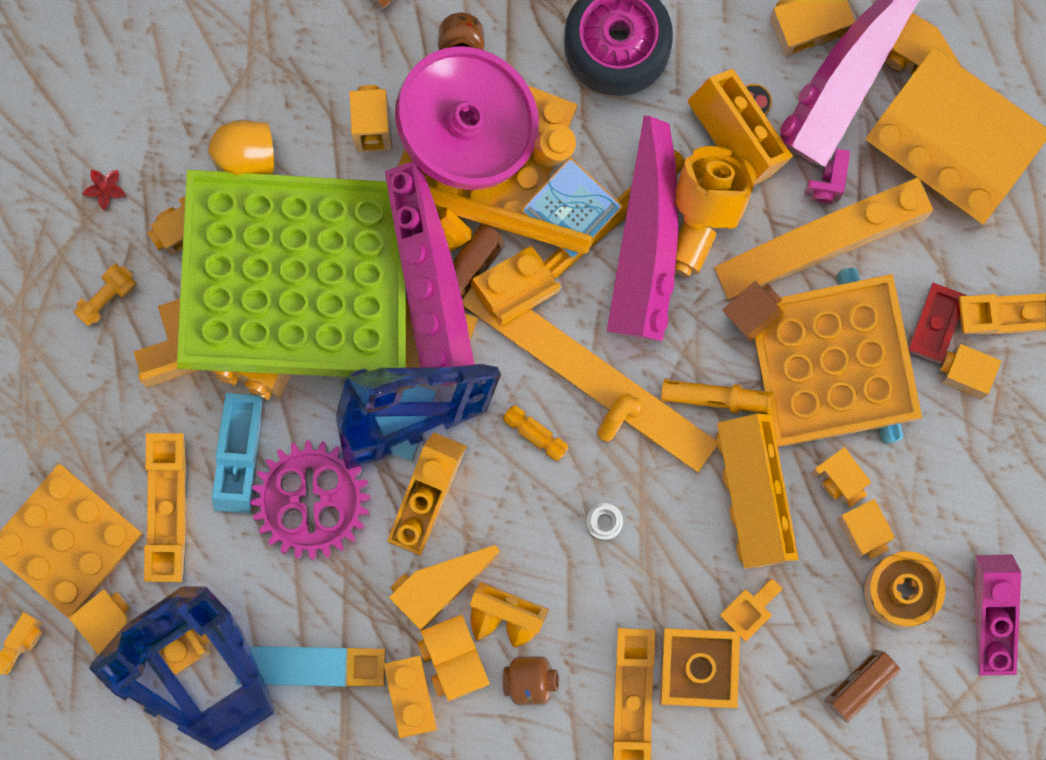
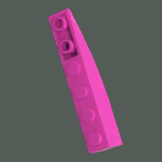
[385,161,477,387]

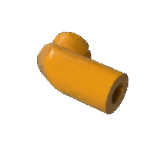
[597,394,642,442]

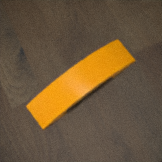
[958,293,1046,335]
[144,433,186,582]
[613,628,655,760]

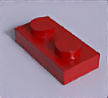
[908,282,967,365]

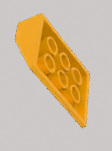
[865,47,1046,225]

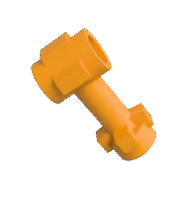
[73,263,137,327]

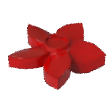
[82,169,126,211]

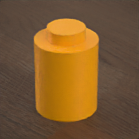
[532,124,576,168]
[675,220,717,278]

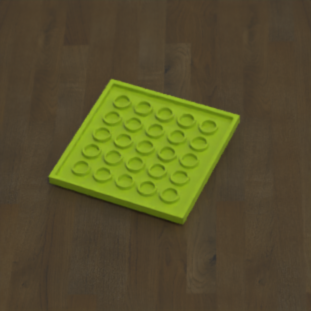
[177,170,406,380]

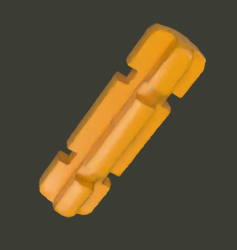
[503,405,568,461]

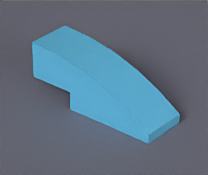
[212,393,263,514]
[236,647,348,687]

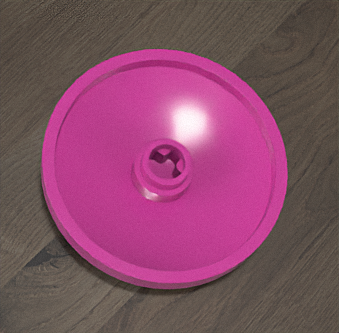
[395,46,539,190]

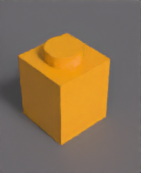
[940,344,1002,400]
[837,499,895,560]

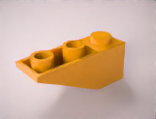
[885,13,961,75]
[387,432,467,556]

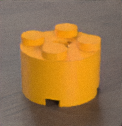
[676,146,756,229]
[864,551,946,629]

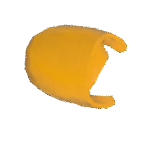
[208,119,274,175]

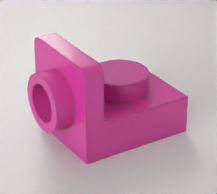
[804,149,851,204]

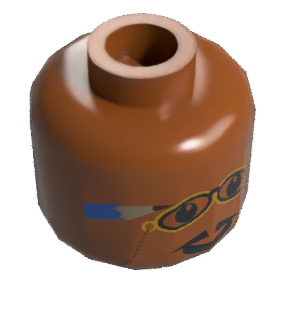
[503,656,559,706]

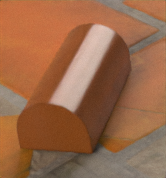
[453,223,505,300]
[824,650,901,723]

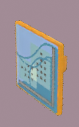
[521,157,623,260]

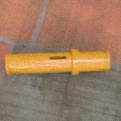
[661,378,774,415]

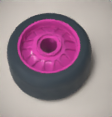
[564,0,673,96]

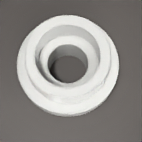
[586,503,623,540]

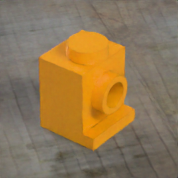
[147,196,185,256]
[811,447,872,508]

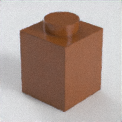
[722,281,783,342]

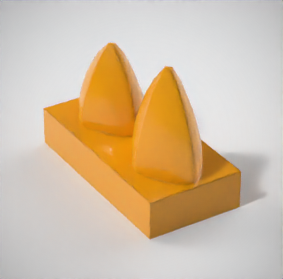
[469,581,549,648]

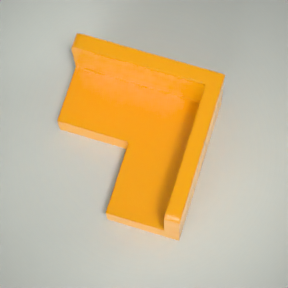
[133,299,199,388]

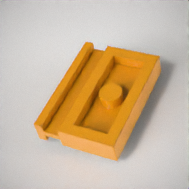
[471,245,562,326]

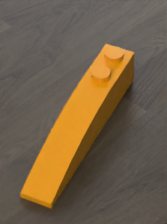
[714,177,933,301]

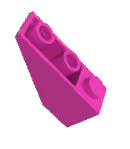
[974,554,1021,676]

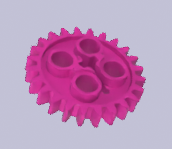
[250,440,371,561]

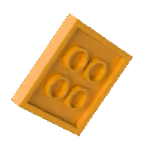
[0,463,144,619]

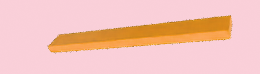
[462,287,717,474]

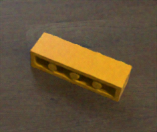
[716,413,799,569]

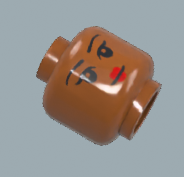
[438,12,485,50]

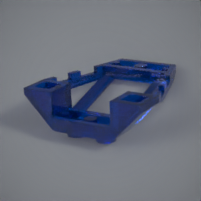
[336,364,501,470]
[89,586,275,751]

